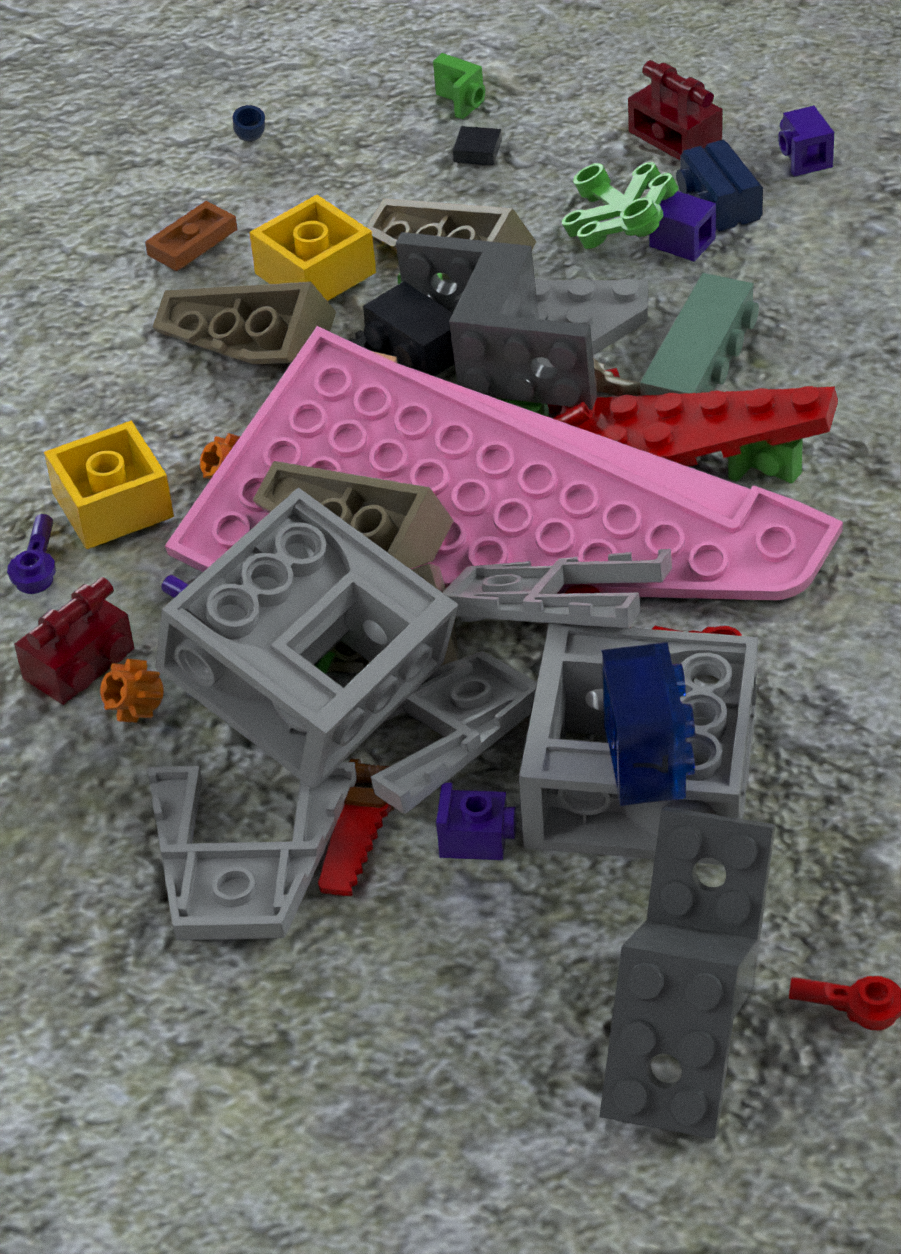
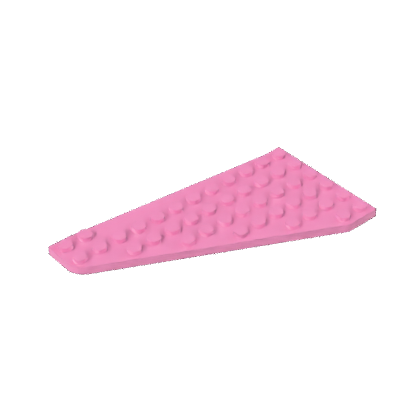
[165,326,843,600]

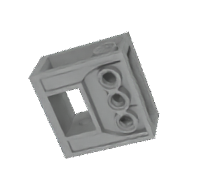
[155,487,458,790]
[519,623,758,865]

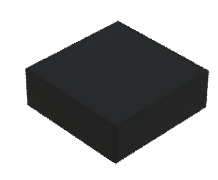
[453,126,502,165]

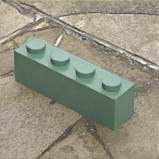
[640,273,759,396]

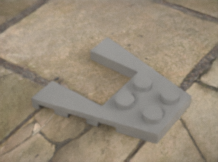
[443,549,672,628]
[371,651,537,814]
[147,762,356,940]

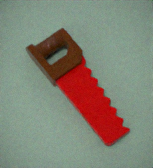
[318,758,395,897]

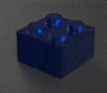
[601,642,695,806]

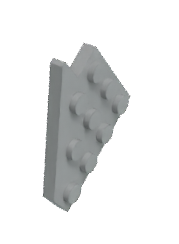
[535,279,649,367]

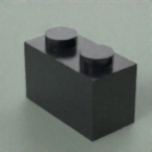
[363,281,455,377]

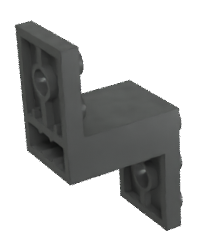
[396,232,597,410]
[599,807,776,1139]

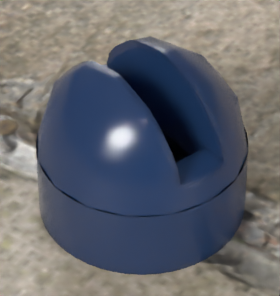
[233,105,265,142]

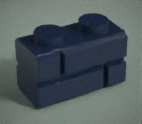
[676,139,763,232]

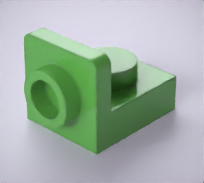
[433,53,485,120]
[726,439,803,483]

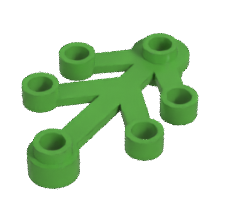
[561,162,678,249]

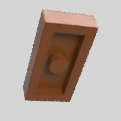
[145,201,238,271]

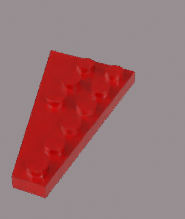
[560,386,838,467]

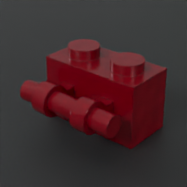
[628,60,723,160]
[14,577,135,705]

